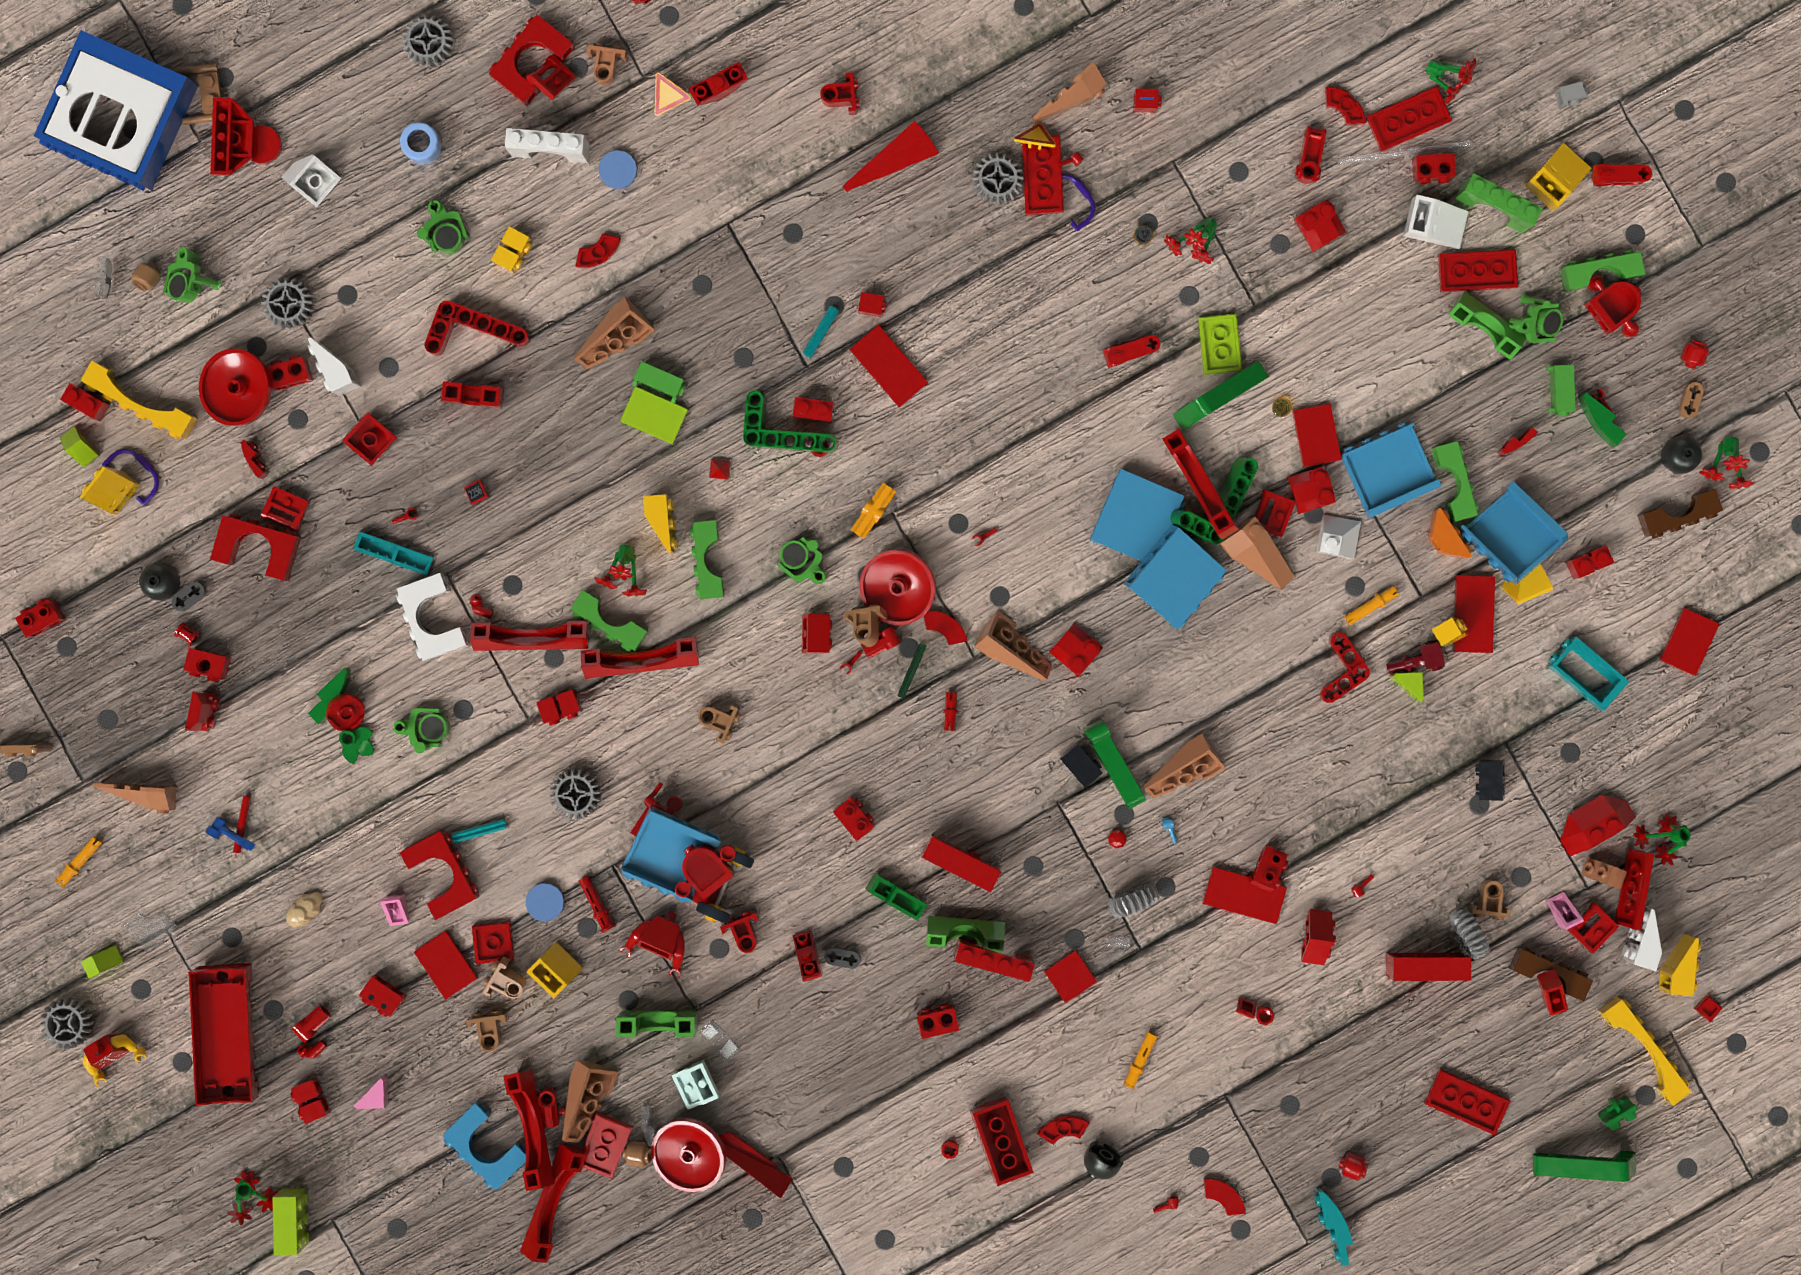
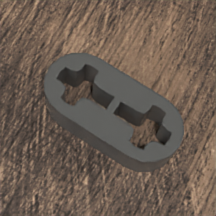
[172,582,207,611]
[824,947,860,969]

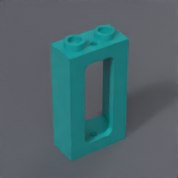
[1547,637,1630,711]

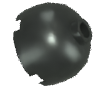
[1661,436,1702,474]
[139,563,180,600]
[1084,1141,1124,1180]

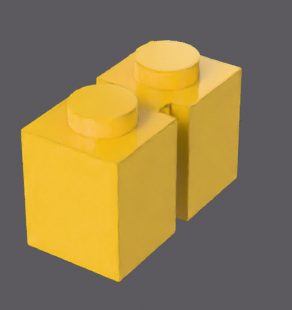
[491,226,532,274]
[1432,617,1468,646]

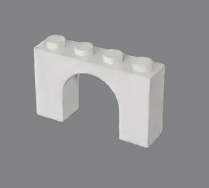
[505,128,590,163]
[396,573,469,661]

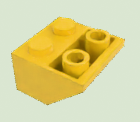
[527,941,583,999]

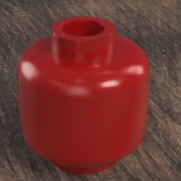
[1680,339,1709,369]
[1339,1153,1369,1181]

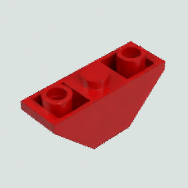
[688,62,748,106]
[792,930,823,982]

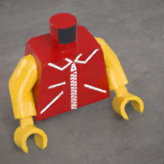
[82,1034,146,1087]

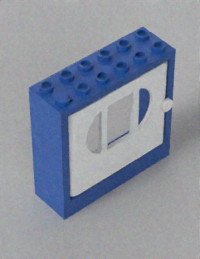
[34,30,198,191]

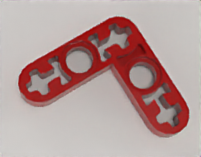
[1320,633,1370,703]

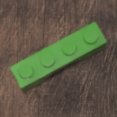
[1560,250,1645,292]
[1448,292,1526,360]
[1431,441,1479,522]
[690,520,724,599]
[570,590,649,652]
[926,916,1005,952]

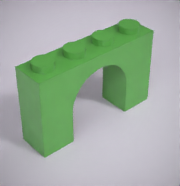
[1454,173,1543,234]
[616,1010,698,1037]

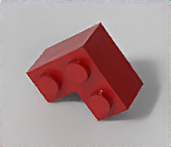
[1301,909,1336,966]

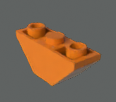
[1428,508,1472,559]

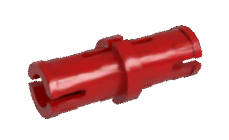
[943,692,958,731]

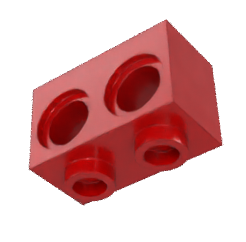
[1412,153,1456,184]
[267,355,313,391]
[917,1003,959,1039]

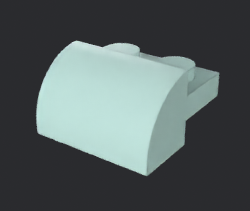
[671,1060,721,1110]

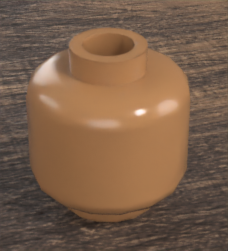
[131,262,161,292]
[623,1141,652,1167]

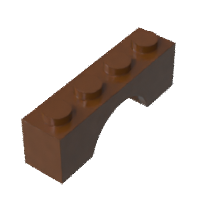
[1637,489,1723,539]
[1509,947,1593,1002]

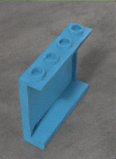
[1341,422,1442,518]
[1089,469,1185,561]
[1461,481,1568,585]
[1123,525,1227,630]
[621,806,721,903]

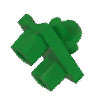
[1598,1097,1638,1131]

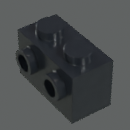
[1059,743,1103,788]
[1475,760,1505,801]

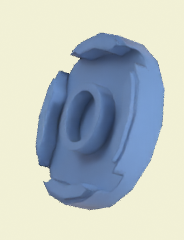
[599,150,637,189]
[526,883,565,922]

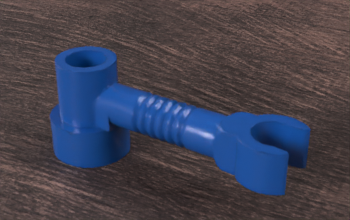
[205,816,255,851]

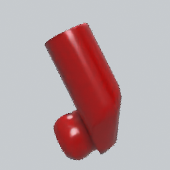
[470,594,494,619]
[297,1040,328,1059]

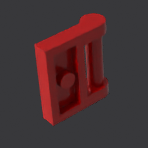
[526,55,577,101]
[261,486,310,533]
[1255,490,1296,538]
[1567,902,1620,954]

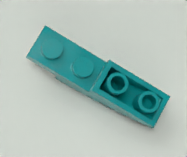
[1314,1187,1353,1266]

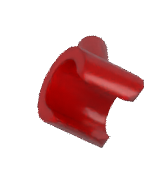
[1058,152,1084,167]
[1591,389,1613,412]
[392,508,418,524]
[972,528,998,546]
[840,651,863,674]
[644,782,663,808]
[1352,874,1374,898]
[1153,1196,1179,1213]

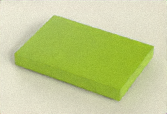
[1198,313,1242,375]
[620,387,688,445]

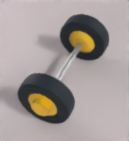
[696,847,754,924]

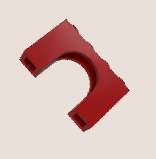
[488,14,575,107]
[210,513,301,581]
[399,829,480,920]
[954,938,1035,982]

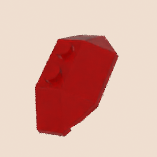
[210,97,254,176]
[1560,794,1636,856]

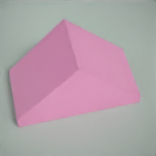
[1546,892,1584,930]
[380,894,409,926]
[354,1075,388,1109]

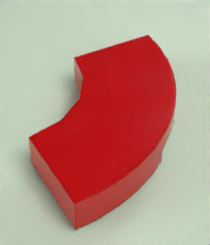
[1325,87,1366,125]
[575,233,621,268]
[923,611,968,645]
[1037,1116,1090,1145]
[1203,1178,1246,1216]

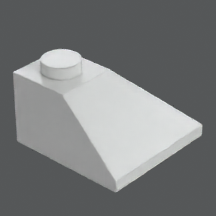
[281,154,342,207]
[1316,515,1361,559]

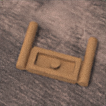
[175,63,222,125]
[0,744,52,757]

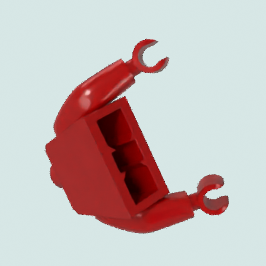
[620,911,685,978]

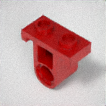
[820,72,860,115]
[720,910,759,953]

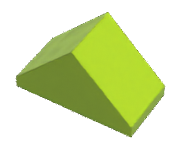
[60,426,99,468]
[1389,672,1424,702]
[81,945,125,979]

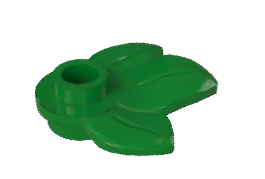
[339,727,374,764]

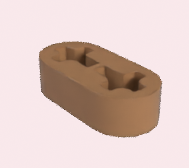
[1678,382,1704,419]

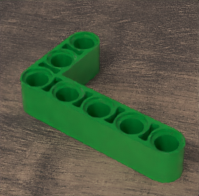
[1173,360,1270,431]
[743,390,839,453]
[1170,456,1258,545]
[1083,719,1146,810]
[1532,1151,1636,1182]

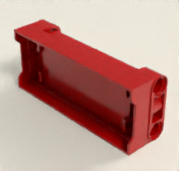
[188,963,259,1106]

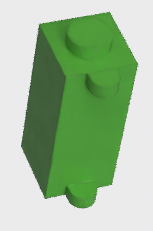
[632,361,686,404]
[1546,365,1576,417]

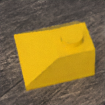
[1502,564,1554,605]

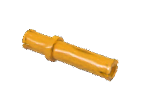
[1343,586,1399,626]
[55,836,103,887]
[1123,1031,1158,1089]

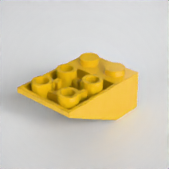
[1524,143,1592,211]
[80,466,141,515]
[643,494,678,554]
[1658,934,1701,997]

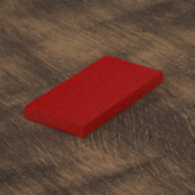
[1366,86,1453,152]
[1022,135,1064,215]
[1438,249,1518,293]
[849,325,928,408]
[1453,575,1495,653]
[1615,848,1654,930]
[1202,866,1287,925]
[1424,1068,1511,1135]

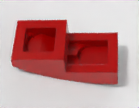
[1497,427,1538,455]

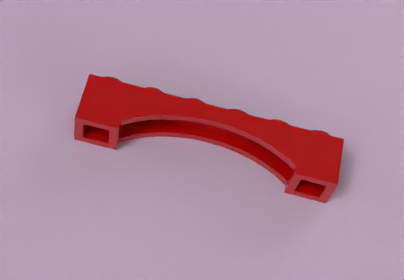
[1162,429,1239,540]
[470,621,590,651]
[581,637,699,679]
[503,1070,555,1191]
[520,1144,587,1263]

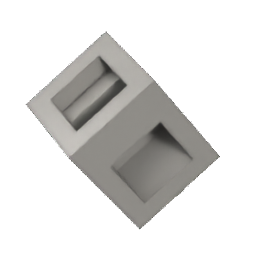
[1555,81,1588,110]

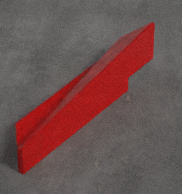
[718,1132,793,1198]

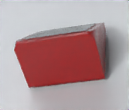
[464,479,490,505]

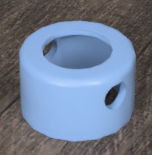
[400,122,442,165]

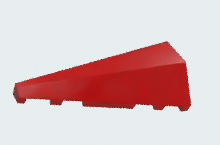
[842,121,939,192]

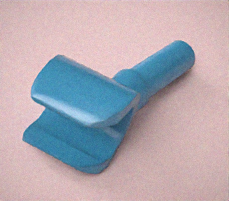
[1162,818,1178,844]

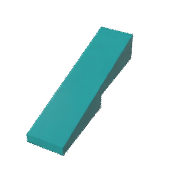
[353,531,433,576]

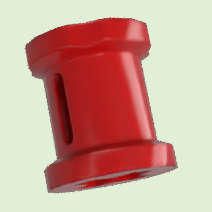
[174,622,200,646]

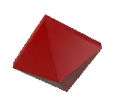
[709,459,730,480]
[1236,997,1257,1019]

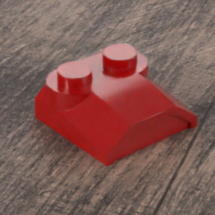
[1294,199,1346,252]
[342,412,397,466]
[1287,466,1336,514]
[1049,623,1103,677]
[185,691,220,732]

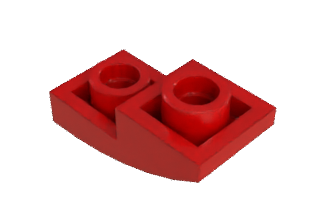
[240,440,269,479]

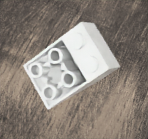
[1403,195,1468,249]
[308,338,361,396]
[1622,907,1662,971]

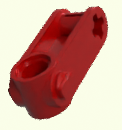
[1294,125,1327,184]
[1591,164,1652,187]
[1102,335,1161,368]

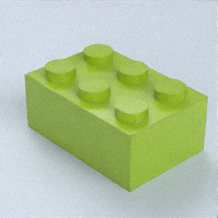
[273,1188,309,1256]

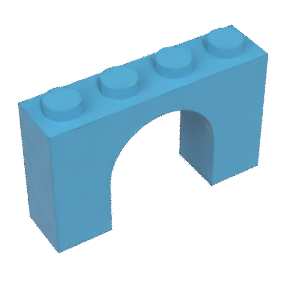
[442,1100,526,1190]

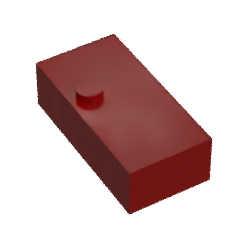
[921,834,1001,893]
[1386,953,1471,982]
[969,1097,1034,1186]

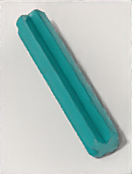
[803,306,839,358]
[451,819,507,843]

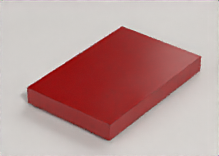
[1292,404,1342,468]
[1659,608,1719,676]
[414,930,478,1000]
[582,1112,633,1179]

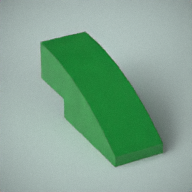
[1578,392,1627,447]
[308,668,351,724]
[865,872,927,921]

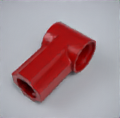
[861,626,902,659]
[291,1005,332,1044]
[538,1087,560,1128]

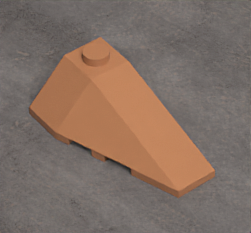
[1032,62,1107,124]
[574,297,655,369]
[1219,517,1294,590]
[974,610,1052,681]
[1143,734,1226,798]
[94,782,177,814]
[562,1060,618,1143]

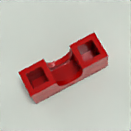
[441,381,504,409]

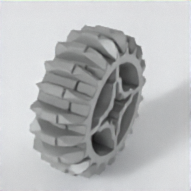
[402,14,454,67]
[972,153,1024,205]
[261,277,315,329]
[549,768,602,820]
[1107,883,1160,918]
[1449,908,1490,960]
[39,997,94,1050]

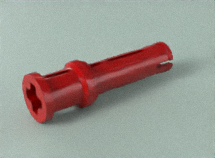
[578,875,617,933]

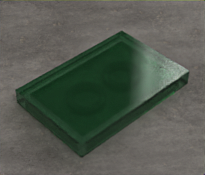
[897,643,927,699]

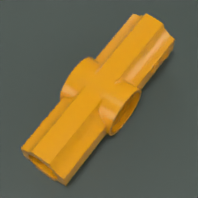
[851,483,896,539]

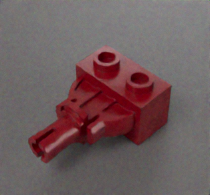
[1386,640,1449,674]

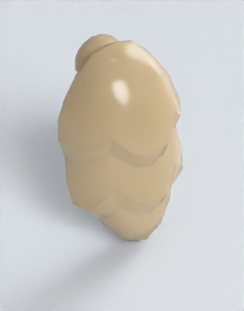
[286,892,323,928]

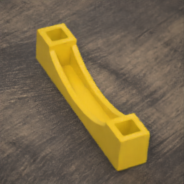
[80,361,197,440]
[1598,997,1691,1106]

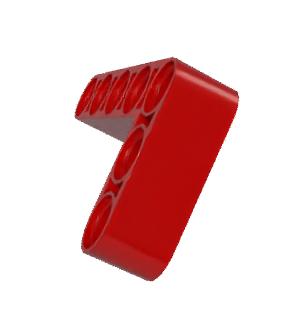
[424,300,530,356]

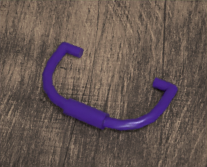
[1062,174,1096,231]
[102,449,159,506]

